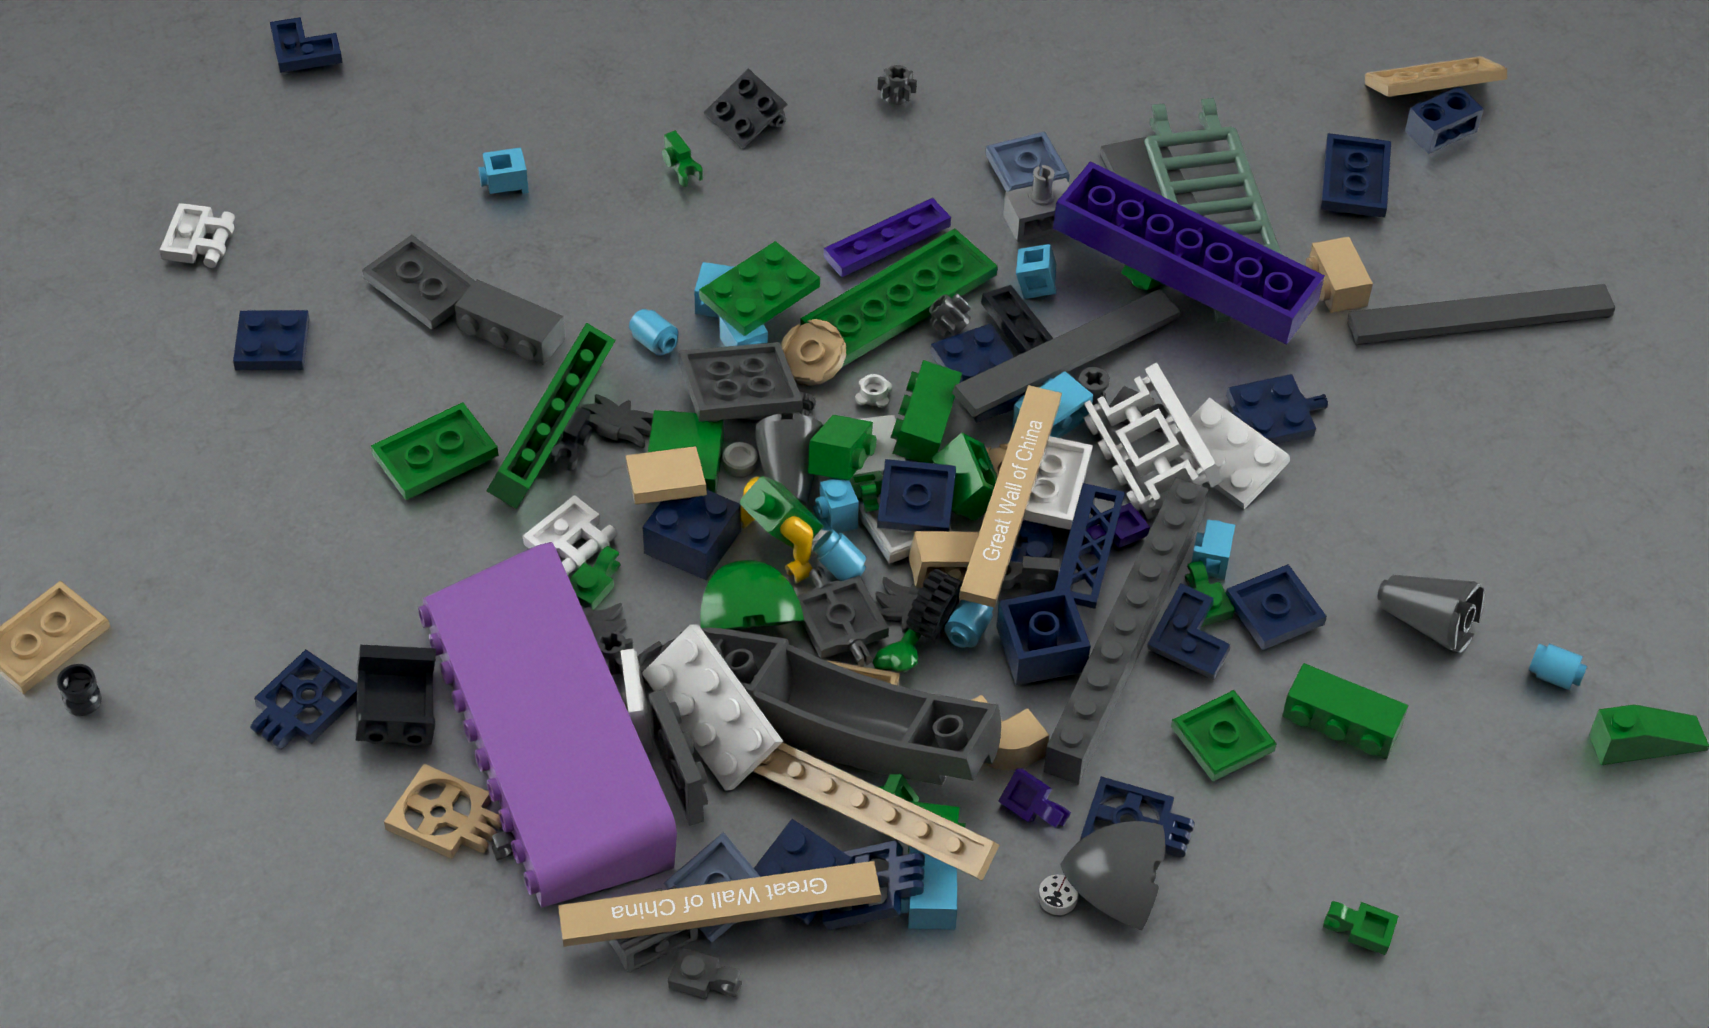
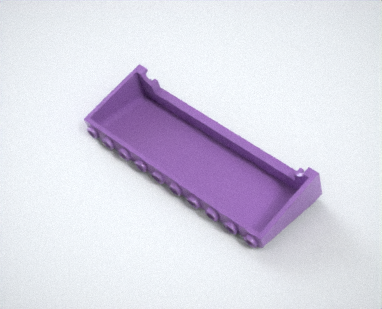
[418,542,677,908]

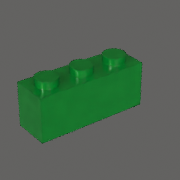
[890,360,962,464]
[1282,663,1409,759]

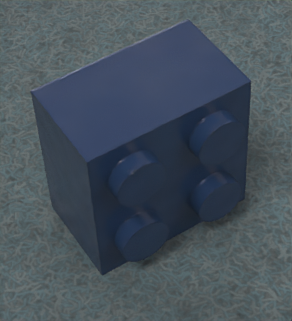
[642,489,741,581]
[996,588,1091,685]

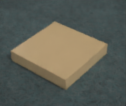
[626,446,707,504]

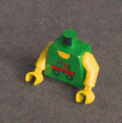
[739,476,824,584]

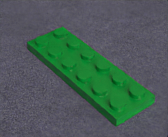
[800,228,998,367]

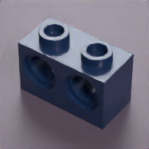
[1405,86,1484,154]

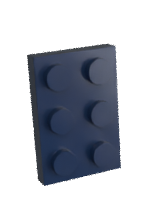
[1320,133,1391,218]
[930,323,1026,423]

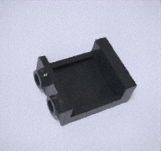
[355,644,436,746]

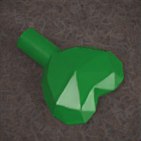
[872,629,921,673]

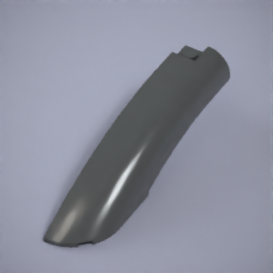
[637,628,1002,785]

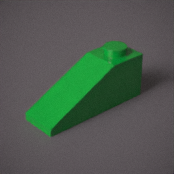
[1589,704,1709,765]

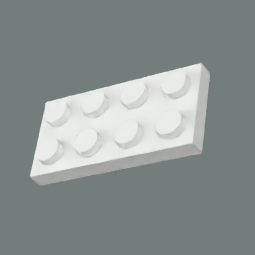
[642,624,783,791]

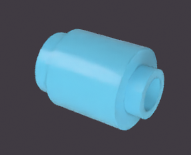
[629,309,679,356]
[813,529,866,581]
[945,599,993,648]
[1528,643,1587,691]

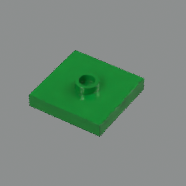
[1171,690,1277,782]

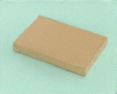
[0,580,110,695]

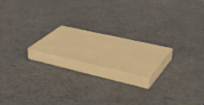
[1365,56,1507,97]

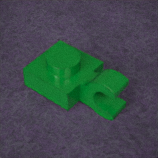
[662,130,703,187]
[850,471,883,512]
[569,546,621,610]
[1185,560,1235,627]
[1323,901,1399,955]

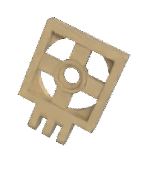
[384,764,502,859]

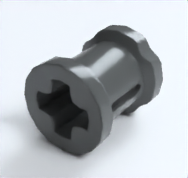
[1079,367,1110,405]

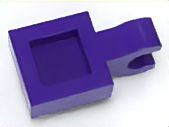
[1084,503,1150,554]
[998,768,1071,827]

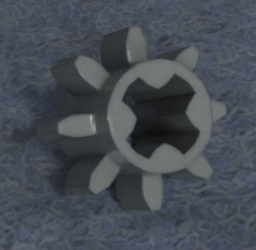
[877,65,917,105]
[929,293,971,336]
[597,630,633,675]

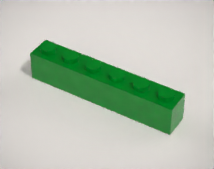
[486,323,616,509]

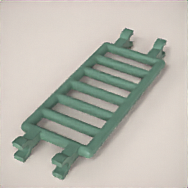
[1144,98,1282,323]

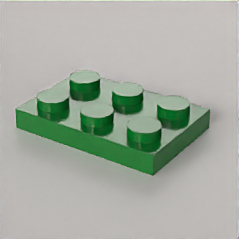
[699,241,820,336]
[371,402,499,500]

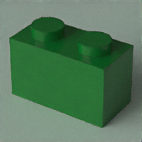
[808,415,877,481]
[932,433,998,521]

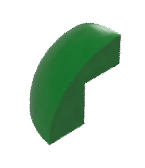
[700,560,804,631]

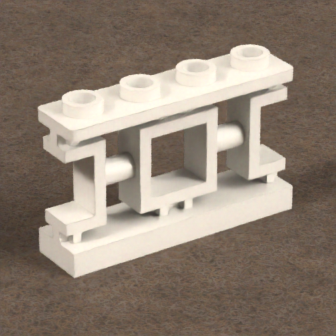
[1083,363,1224,520]

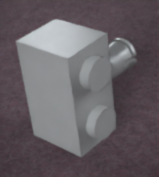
[1003,165,1070,242]

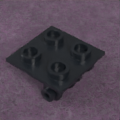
[703,68,788,149]

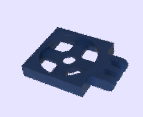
[250,649,356,749]
[1080,776,1195,857]
[822,840,925,930]

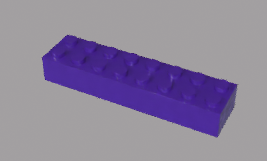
[1053,161,1325,345]

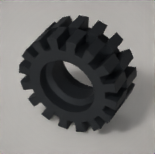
[906,569,963,641]

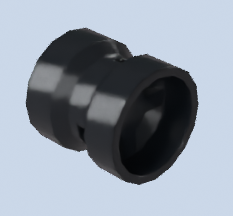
[57,664,102,716]

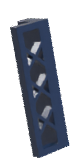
[1054,483,1125,609]

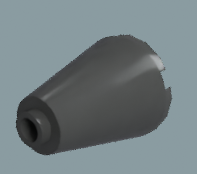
[755,414,823,507]
[1377,575,1485,653]

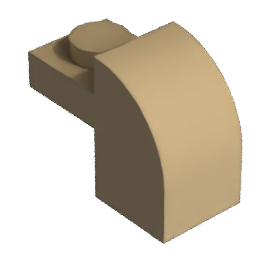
[972,695,1049,771]

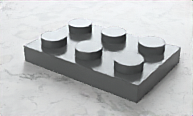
[362,235,475,330]
[649,689,708,826]

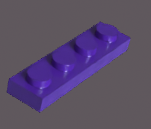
[823,198,951,277]

